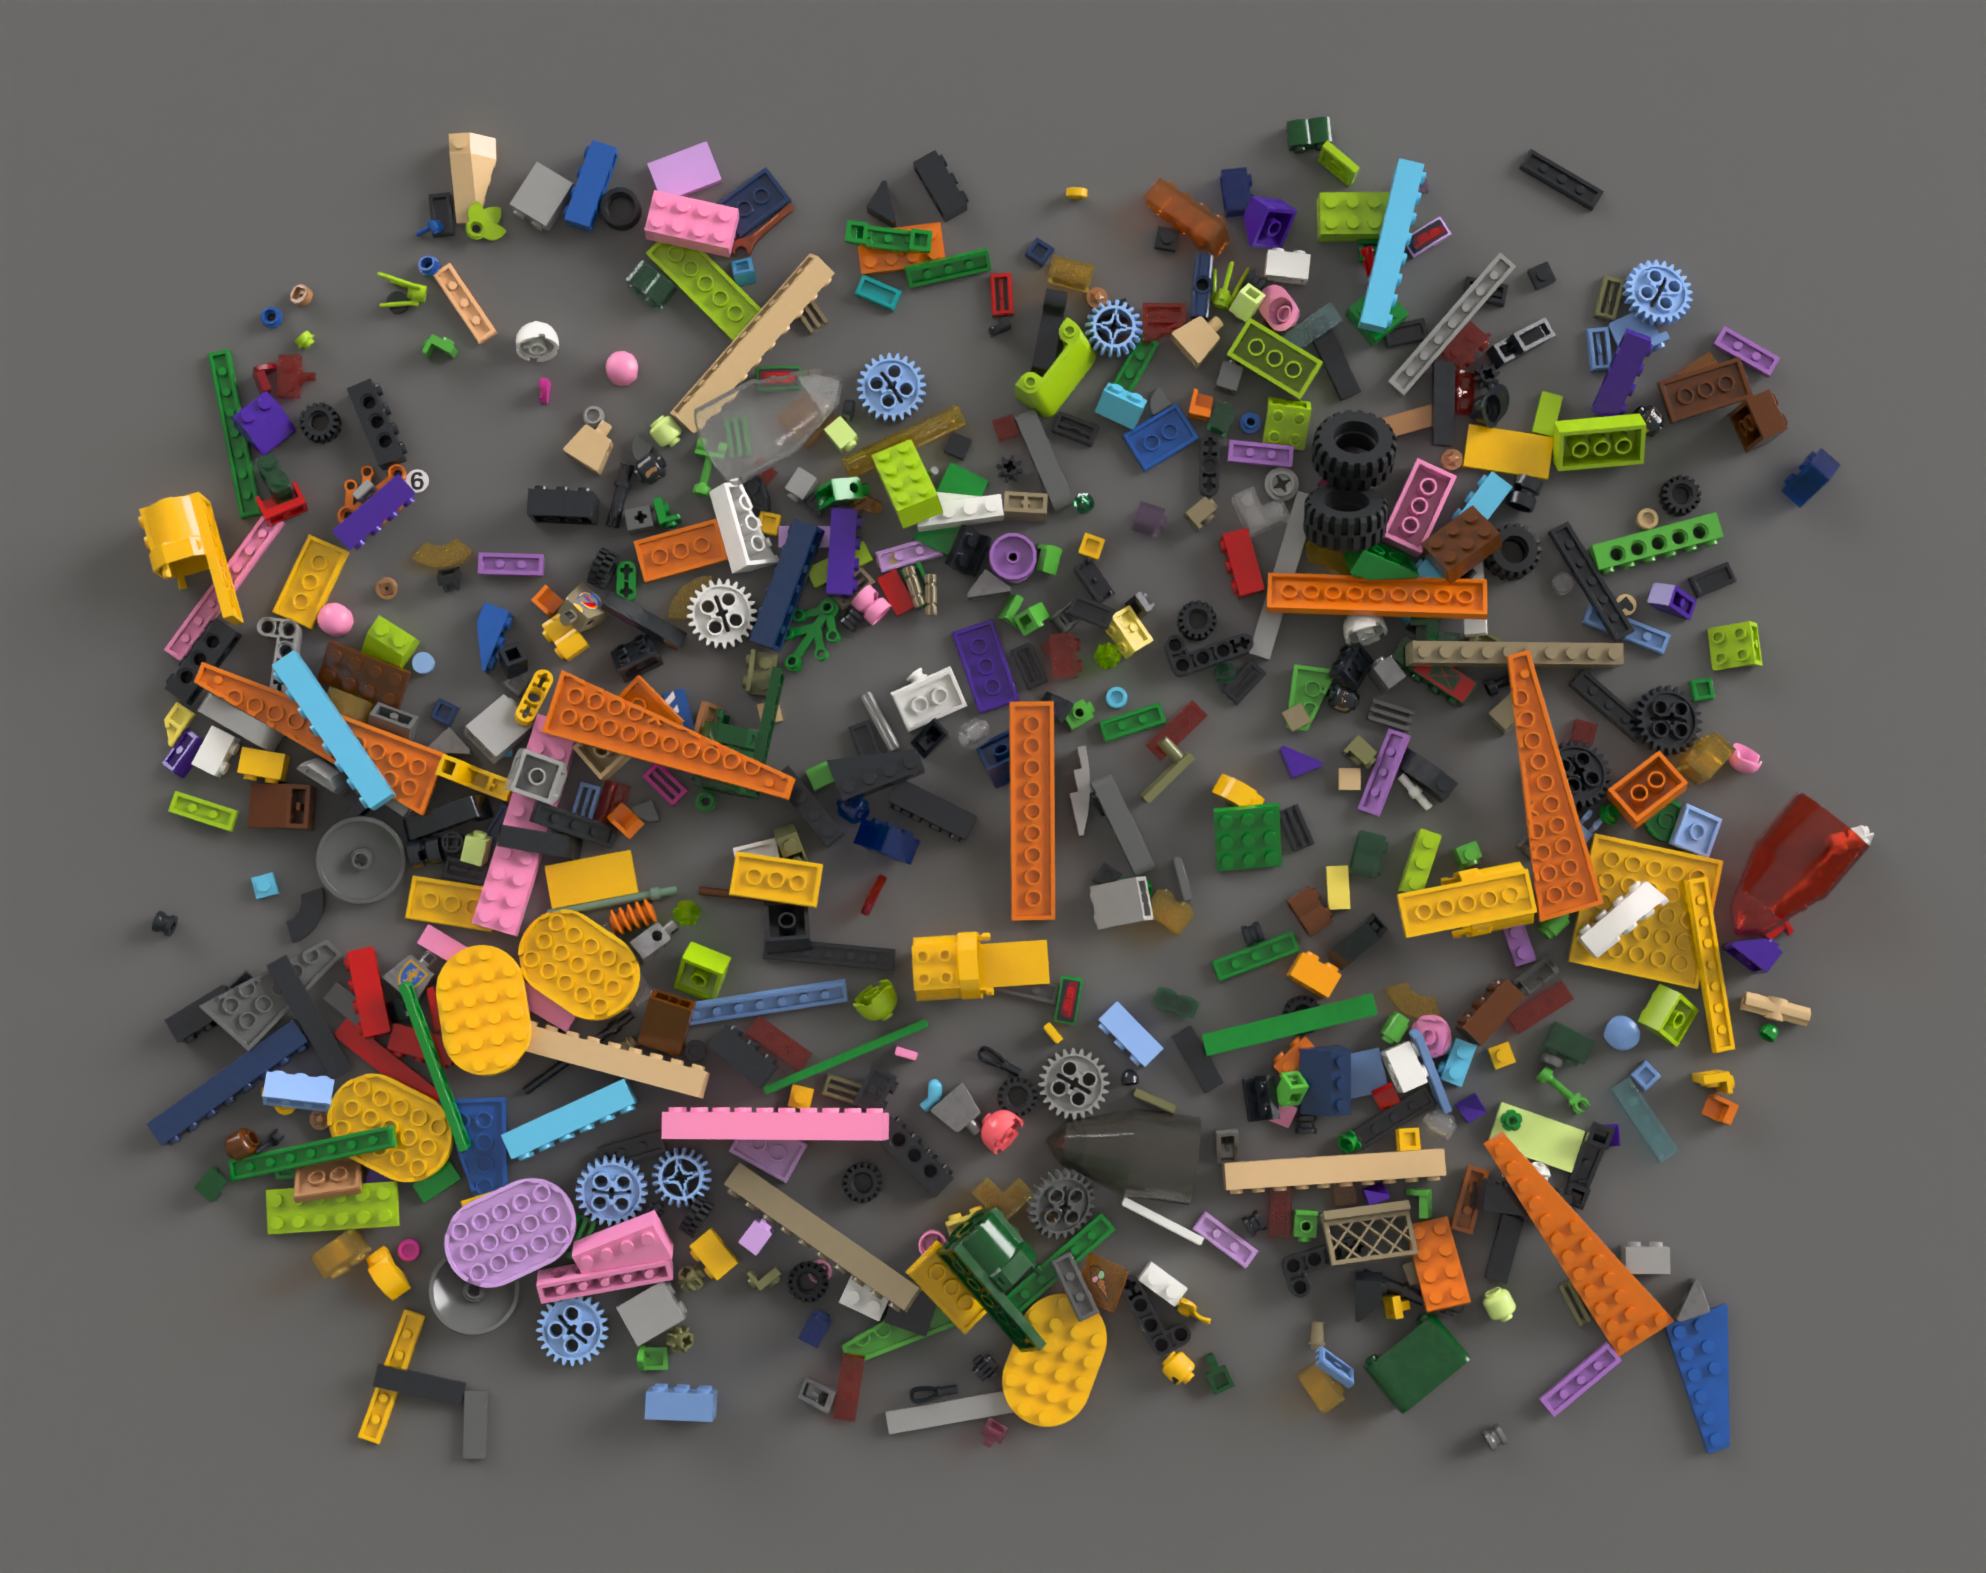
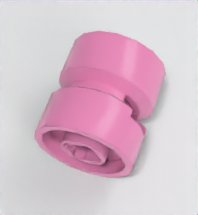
[850,585,891,626]
[918,1229,947,1255]

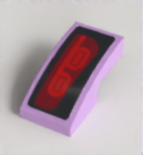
[1406,217,1452,258]

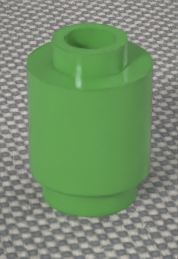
[1537,914,1570,940]
[1379,1011,1410,1045]

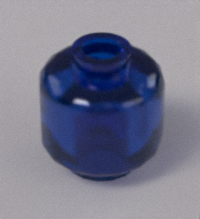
[837,797,870,824]

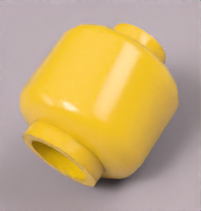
[1162,1351,1195,1385]

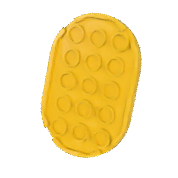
[518,909,640,1021]
[436,945,532,1076]
[327,1074,454,1182]
[1002,1293,1107,1427]

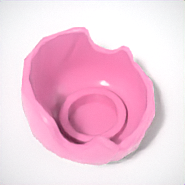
[606,351,638,386]
[317,603,354,637]
[1728,743,1762,774]

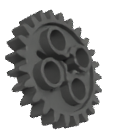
[1026,1168,1096,1239]

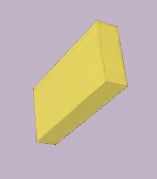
[1325,865,1351,910]

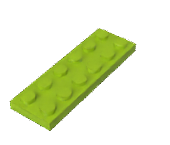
[646,242,761,341]
[266,1181,400,1235]

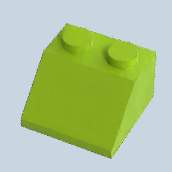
[361,615,420,668]
[674,941,732,1000]
[1638,984,1699,1047]

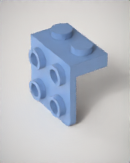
[1608,311,1670,357]

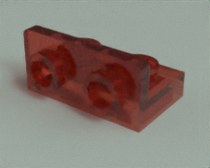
[1441,321,1491,371]
[1049,633,1082,679]

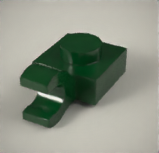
[1204,1352,1235,1395]

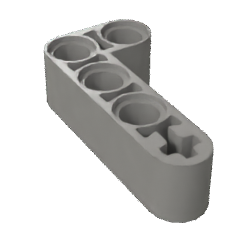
[257,617,303,693]
[197,692,284,752]

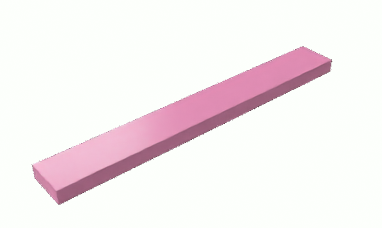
[164,516,286,661]
[417,924,576,1032]

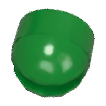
[1758,1024,1778,1043]

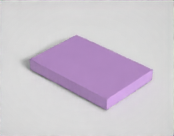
[647,141,722,197]
[729,1139,808,1183]

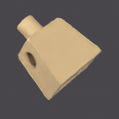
[1170,316,1224,369]
[563,420,614,476]

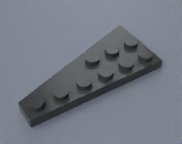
[199,939,343,1051]

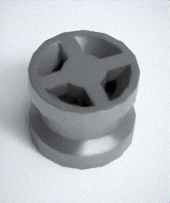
[1481,1423,1508,1452]

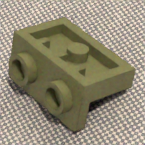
[742,649,779,697]

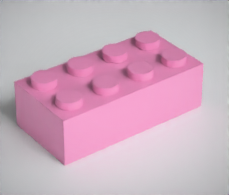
[645,190,739,258]
[1381,458,1457,558]

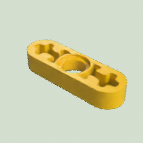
[514,669,553,726]

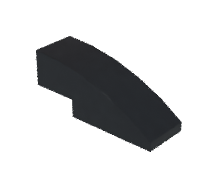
[1486,318,1556,370]

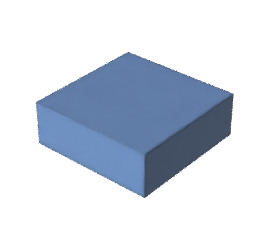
[1629,1060,1661,1091]

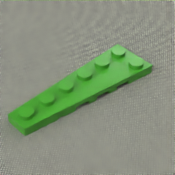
[841,1306,955,1367]

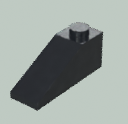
[1398,747,1458,803]

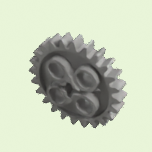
[1038,1048,1110,1120]

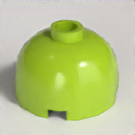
[853,979,897,1021]

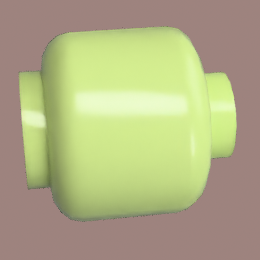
[650,415,682,447]
[1483,1287,1516,1322]

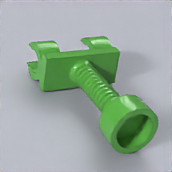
[692,438,728,498]
[1536,1066,1590,1115]

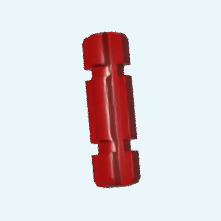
[1360,246,1374,282]

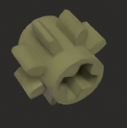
[677,1264,706,1293]
[666,1325,694,1354]

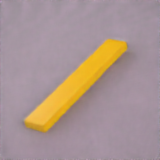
[358,1309,426,1445]

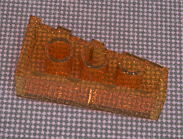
[1144,178,1230,260]

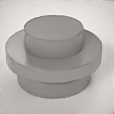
[583,406,605,428]

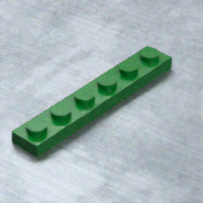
[1006,1213,1116,1313]

